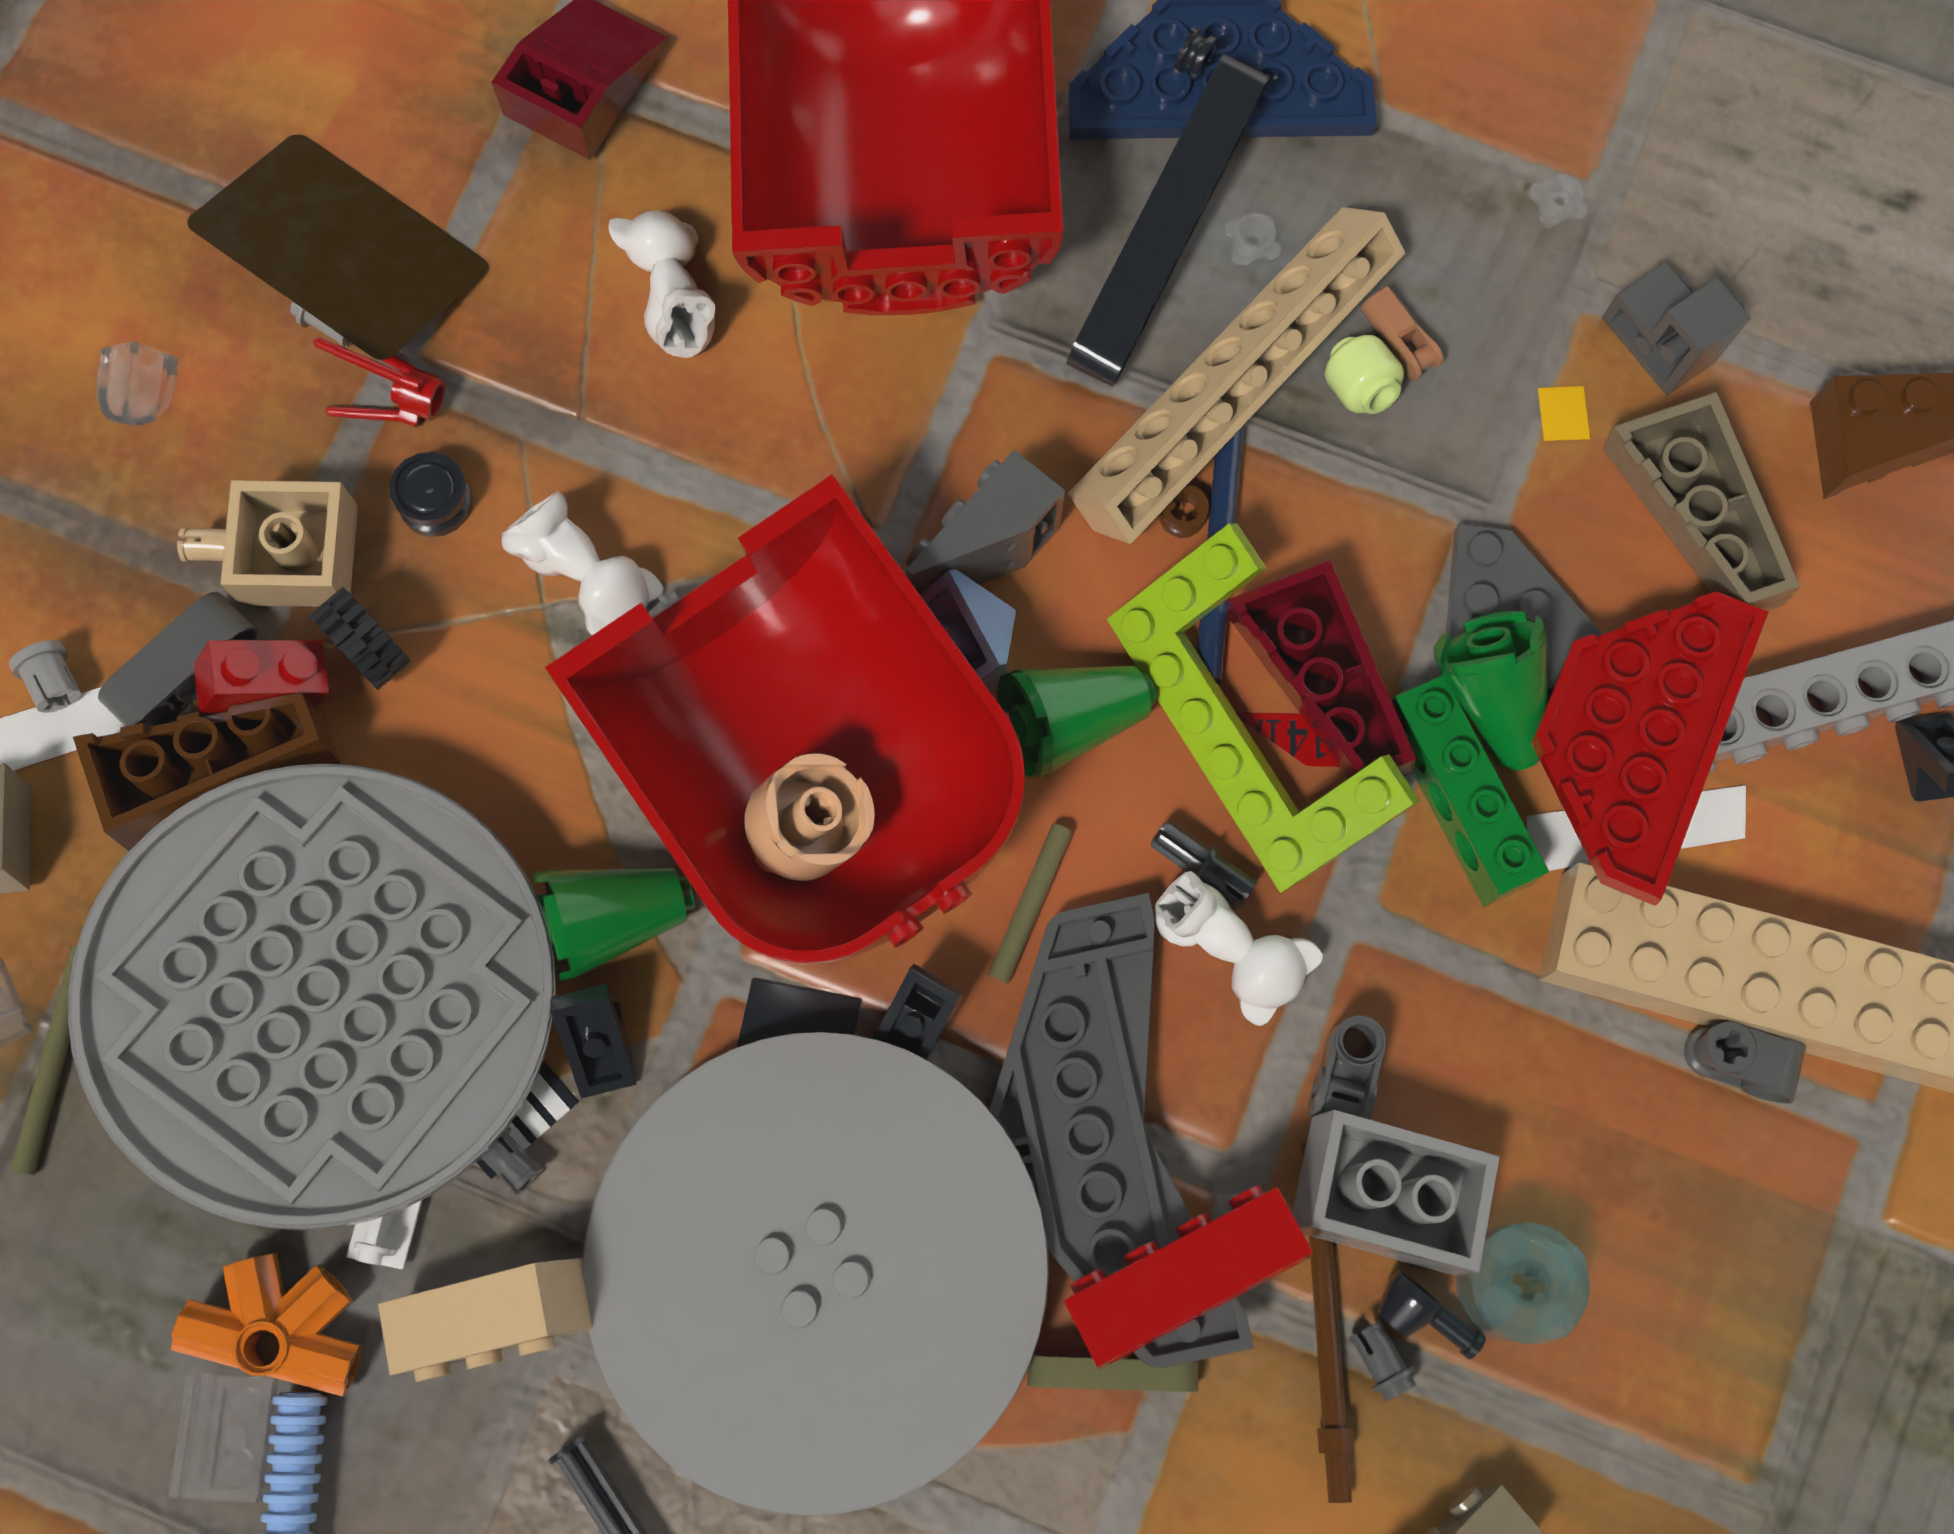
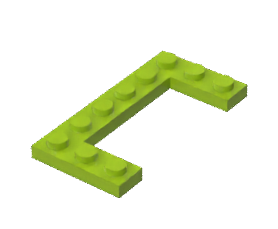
[1106,523,1420,893]

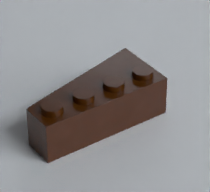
[73,692,341,851]

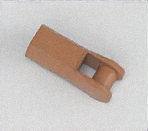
[1361,286,1444,381]

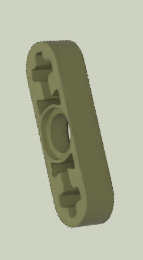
[1027,1355,1198,1392]

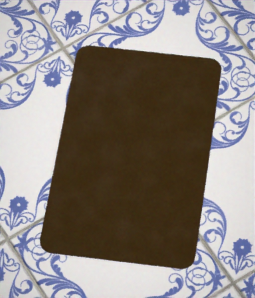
[187,135,488,360]

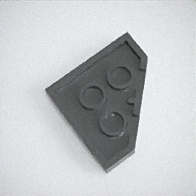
[1446,524,1603,695]

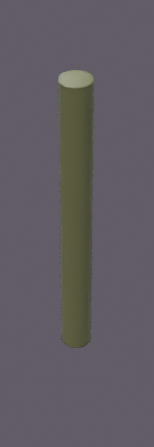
[10,946,77,1175]

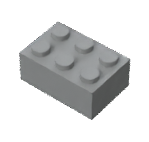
[1292,1110,1500,1275]

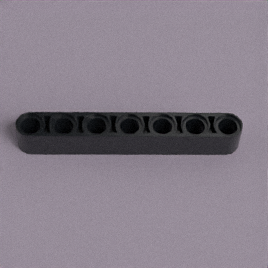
[1066,54,1271,387]

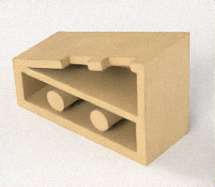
[378,1258,592,1383]

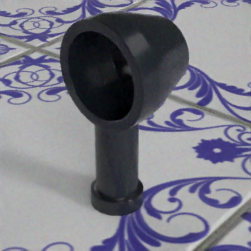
[1377,1269,1486,1359]

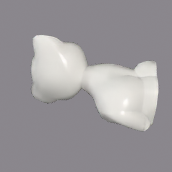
[608,210,715,358]
[501,491,663,635]
[1154,871,1323,1026]

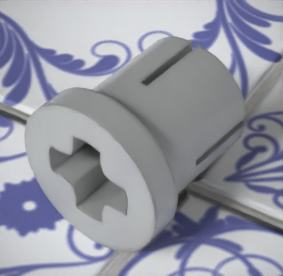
[9,640,81,713]

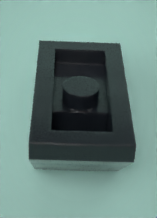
[1895,713,1954,802]
[873,963,963,1061]
[550,983,637,1099]

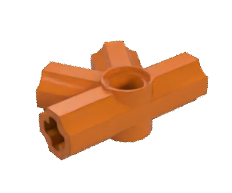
[171,1253,363,1397]

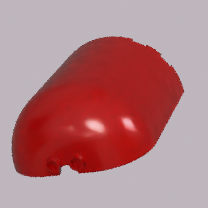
[728,0,1063,315]
[545,474,1025,964]

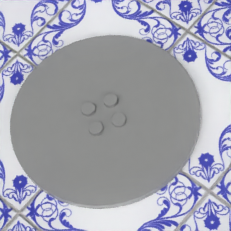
[68,764,556,1230]
[583,1032,1049,1515]

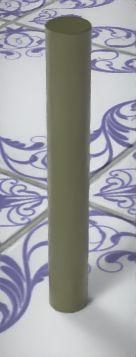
[988,824,1072,984]

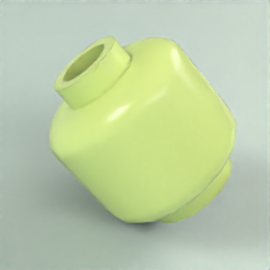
[1324,335,1404,414]

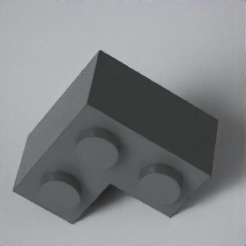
[1602,262,1751,396]

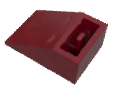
[491,0,669,160]

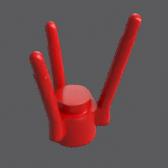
[313,337,446,428]

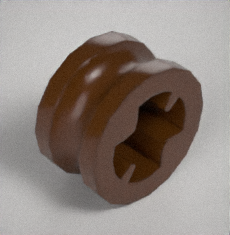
[1159,484,1209,538]

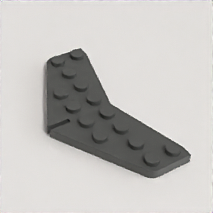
[989,893,1254,1368]

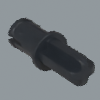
[1151,820,1258,909]

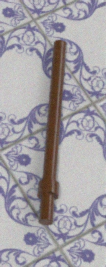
[1302,1142,1354,1503]

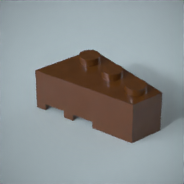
[1810,373,1954,499]

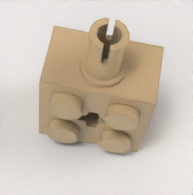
[177,480,358,607]

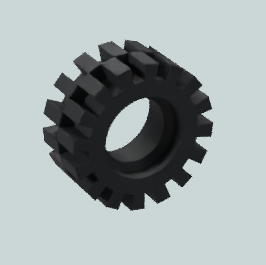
[309,587,411,690]

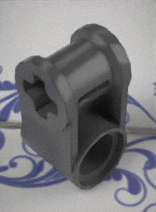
[1307,1015,1386,1120]
[1684,1021,1806,1104]

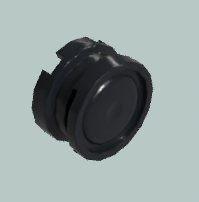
[390,452,472,537]

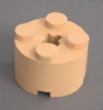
[744,754,875,881]

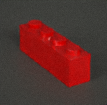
[1063,1185,1313,1370]

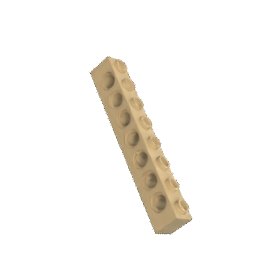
[1067,207,1406,544]

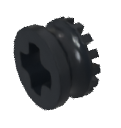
[1173,26,1218,82]

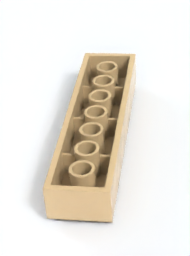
[1538,862,1954,1093]

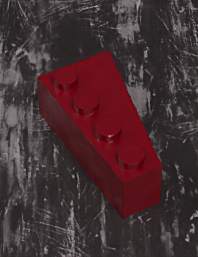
[1228,560,1416,778]

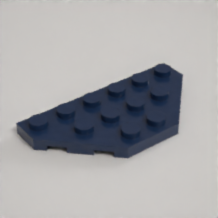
[1068,0,1377,139]

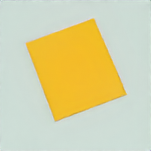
[1537,386,1591,441]

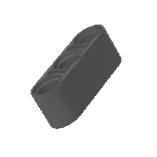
[98,592,259,727]

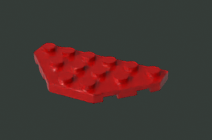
[1531,591,1769,906]

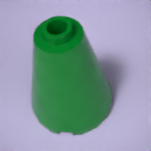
[1433,611,1548,770]
[997,666,1156,778]
[532,868,695,983]

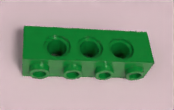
[1392,675,1549,908]

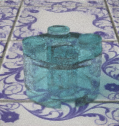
[1455,1222,1590,1344]

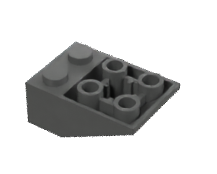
[905,450,1065,595]

